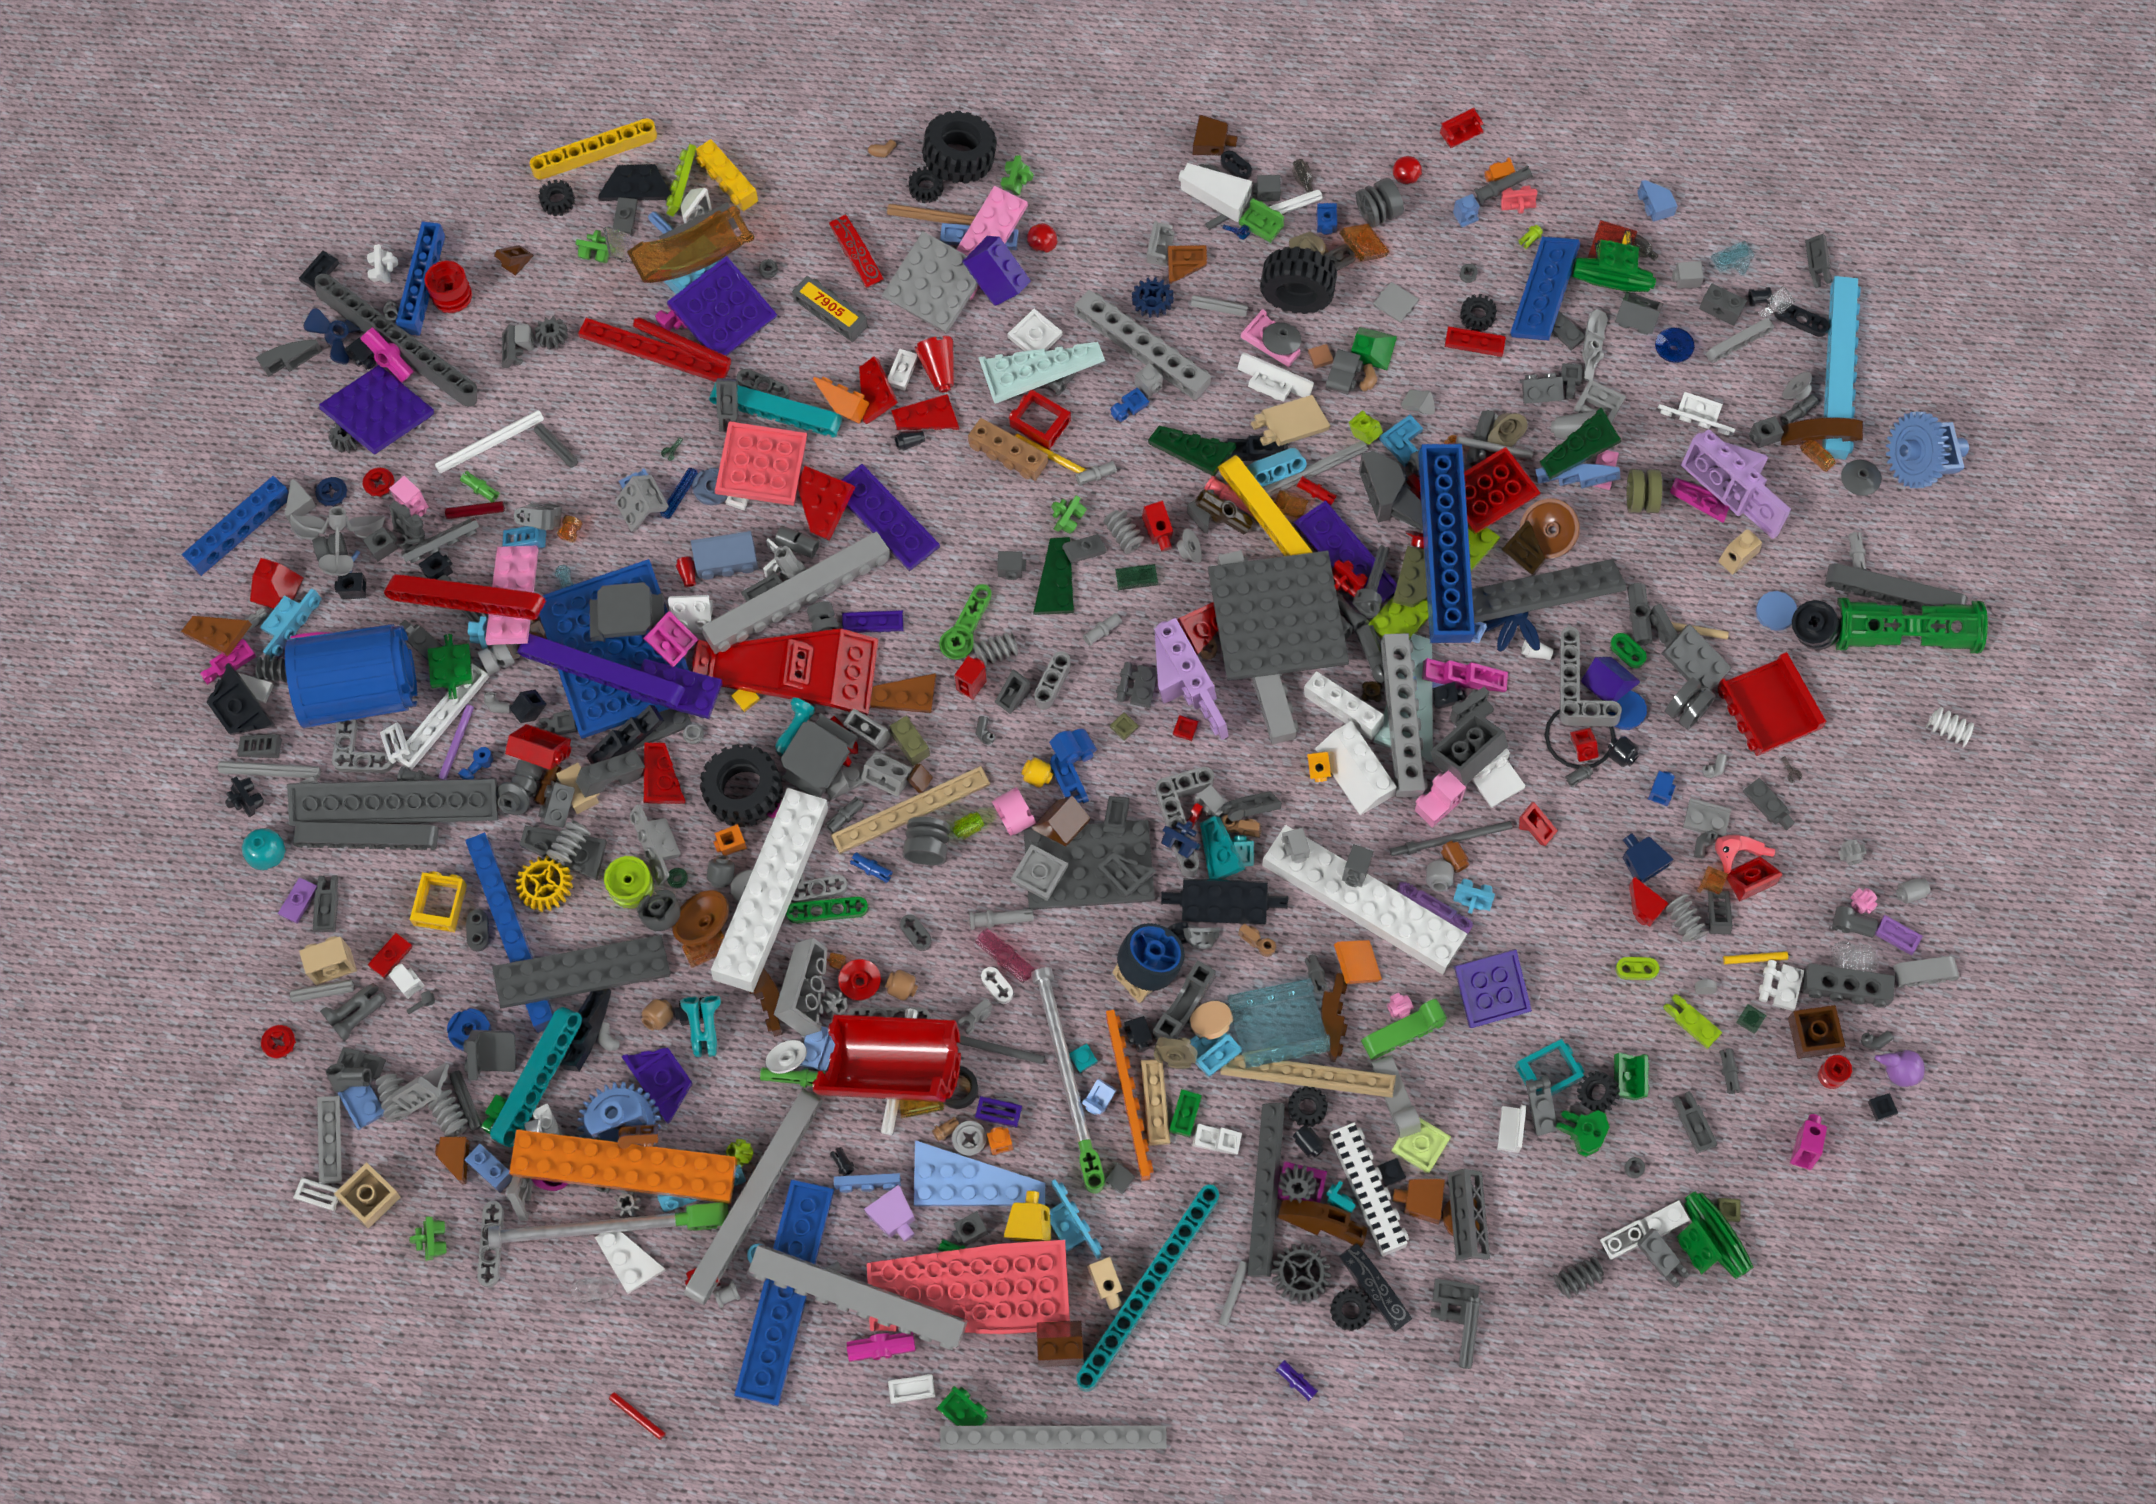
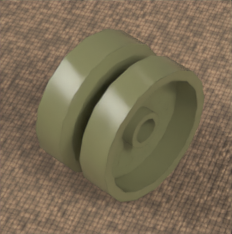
[1626,469,1662,513]

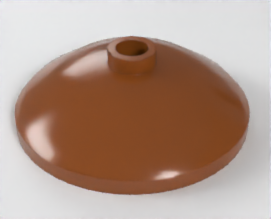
[1520,498,1580,559]
[672,890,729,946]

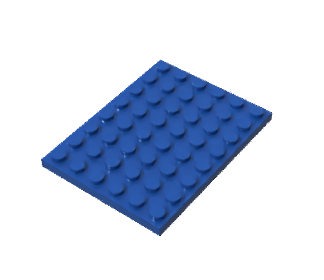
[539,559,689,739]

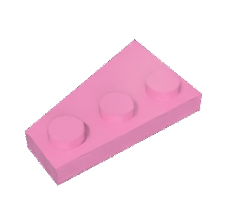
[1240,309,1301,367]

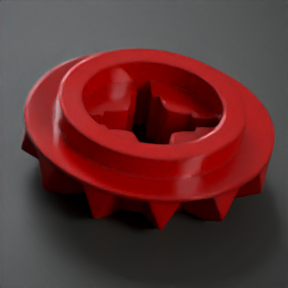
[362,467,395,497]
[261,1025,296,1059]

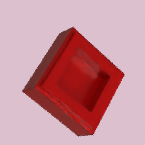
[1173,715,1199,741]

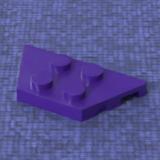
[621,1048,693,1124]

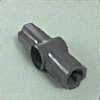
[1627,583,1653,646]

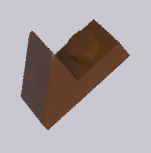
[494,245,534,276]

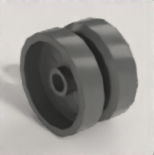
[1664,677,1716,730]

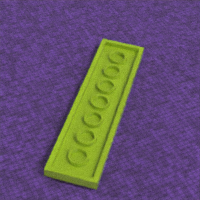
[1368,527,1500,640]

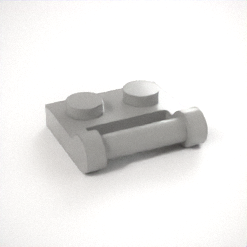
[1574,380,1626,424]

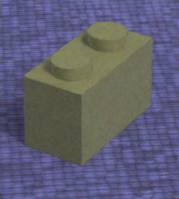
[889,715,930,766]

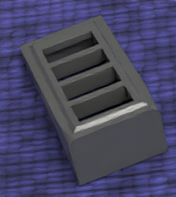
[237,734,282,758]
[1708,890,1733,935]

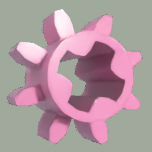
[1850,888,1878,914]
[1387,993,1414,1019]

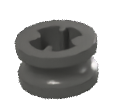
[1460,264,1478,283]
[1624,1157,1645,1178]

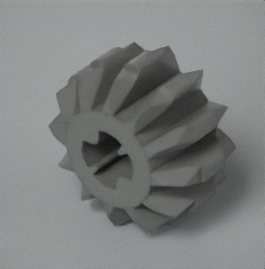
[535,316,568,350]
[328,422,361,454]
[1279,1164,1317,1203]

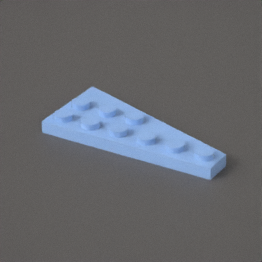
[914,1140,1045,1206]

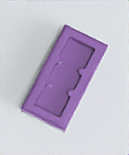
[278,877,317,924]
[1874,915,1923,956]

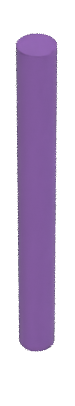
[438,705,474,780]

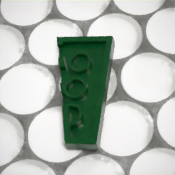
[1540,407,1621,480]
[1148,426,1236,477]
[1033,537,1074,615]

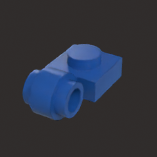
[1110,387,1149,422]

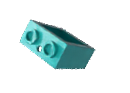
[1515,1039,1584,1096]

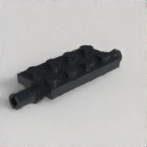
[1161,878,1288,924]

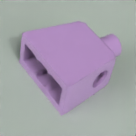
[864,1185,915,1242]

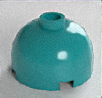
[241,828,286,871]

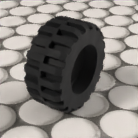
[922,111,997,184]
[1260,246,1337,314]
[700,744,783,827]

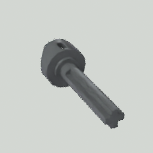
[1352,545,1390,618]

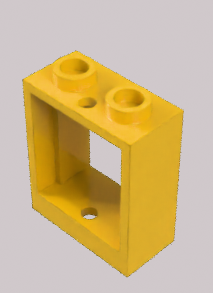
[409,871,467,933]

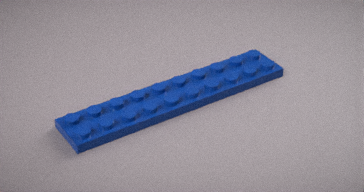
[734,1180,834,1407]

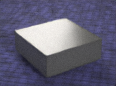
[1105,1163,1136,1194]

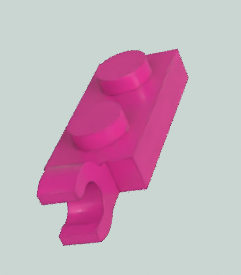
[200,639,257,685]

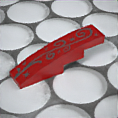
[829,214,884,288]

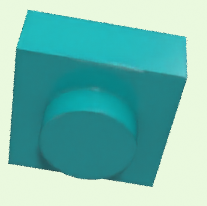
[1069,1043,1098,1074]

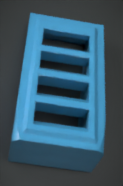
[502,526,546,548]

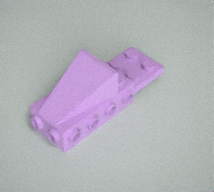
[1681,429,1791,539]
[1154,618,1229,740]

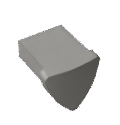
[1401,390,1435,414]

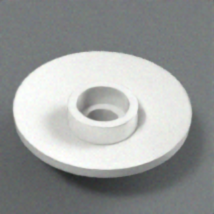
[766,1040,807,1074]

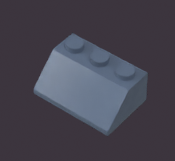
[691,531,758,580]

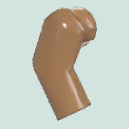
[868,139,897,158]
[1359,364,1377,391]

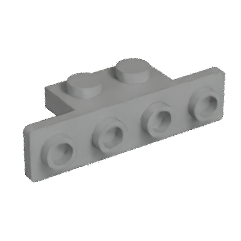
[630,804,681,885]

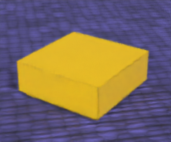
[731,689,760,712]

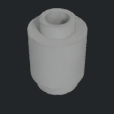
[1896,878,1930,904]

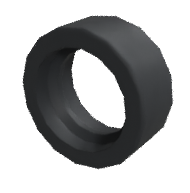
[943,1066,978,1109]

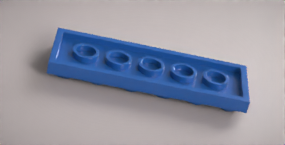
[1510,237,1580,341]

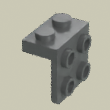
[464,1030,516,1081]

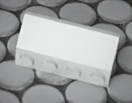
[1315,721,1397,815]

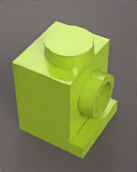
[1348,410,1383,445]

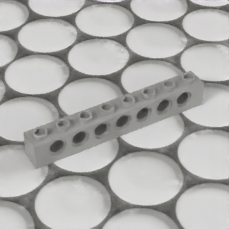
[1074,289,1211,401]
[1381,633,1427,797]

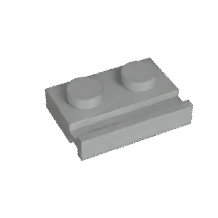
[1683,798,1731,837]

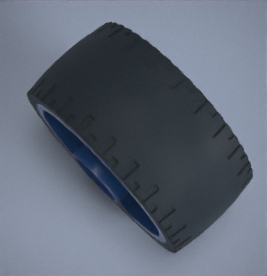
[1117,923,1185,991]

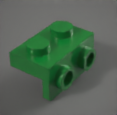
[1614,1053,1649,1100]
[937,1386,988,1426]

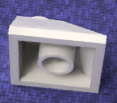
[680,188,712,224]

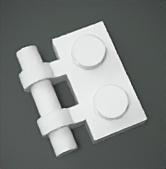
[1759,960,1804,1011]

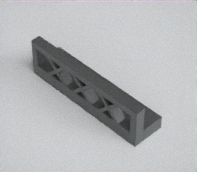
[1448,1169,1490,1261]

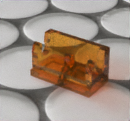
[682,931,724,968]

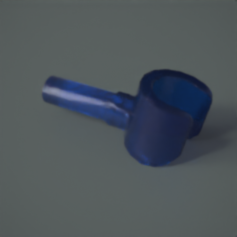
[1222,224,1250,240]

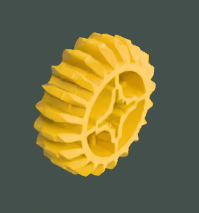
[516,855,573,912]

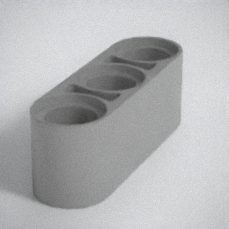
[1034,651,1071,710]
[1893,956,1959,988]

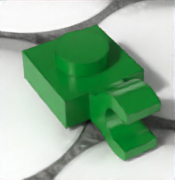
[481,1094,507,1134]

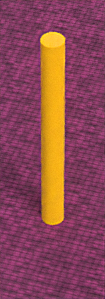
[1015,433,1086,473]

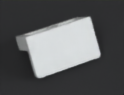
[1497,1105,1526,1153]

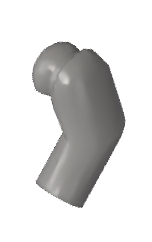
[484,691,511,713]
[1702,753,1727,779]
[598,1023,620,1051]

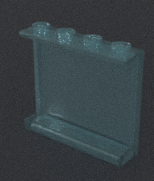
[1227,978,1330,1068]

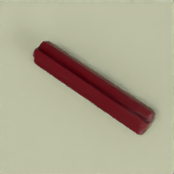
[445,501,505,519]

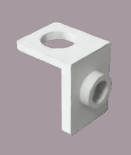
[763,538,781,577]

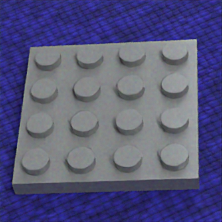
[882,231,978,334]

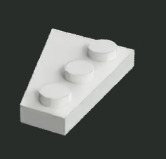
[595,1232,666,1294]

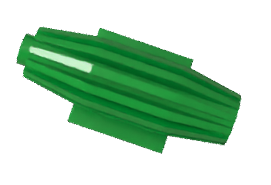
[1572,239,1656,292]
[1676,1191,1754,1280]

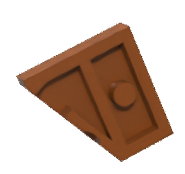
[1167,245,1207,284]

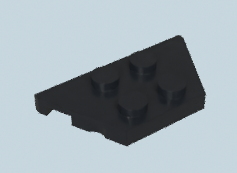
[598,164,672,201]
[207,663,275,735]

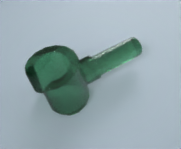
[661,437,683,461]

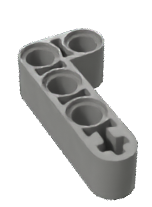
[1371,1055,1421,1139]

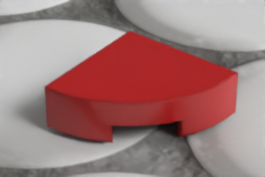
[1186,803,1203,829]

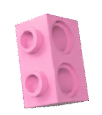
[389,476,429,517]

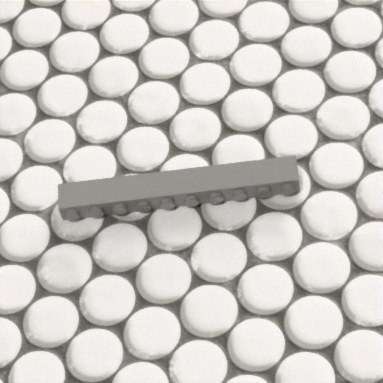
[702,532,890,654]
[1217,550,1299,745]
[749,1245,968,1350]

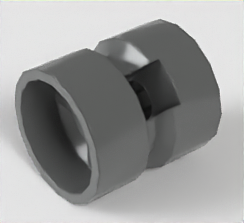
[312,532,348,562]
[807,601,839,632]
[511,760,543,797]

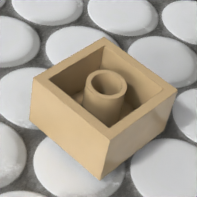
[299,936,357,985]
[334,1162,401,1229]

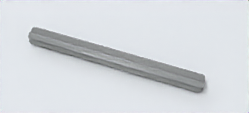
[1263,441,1368,497]

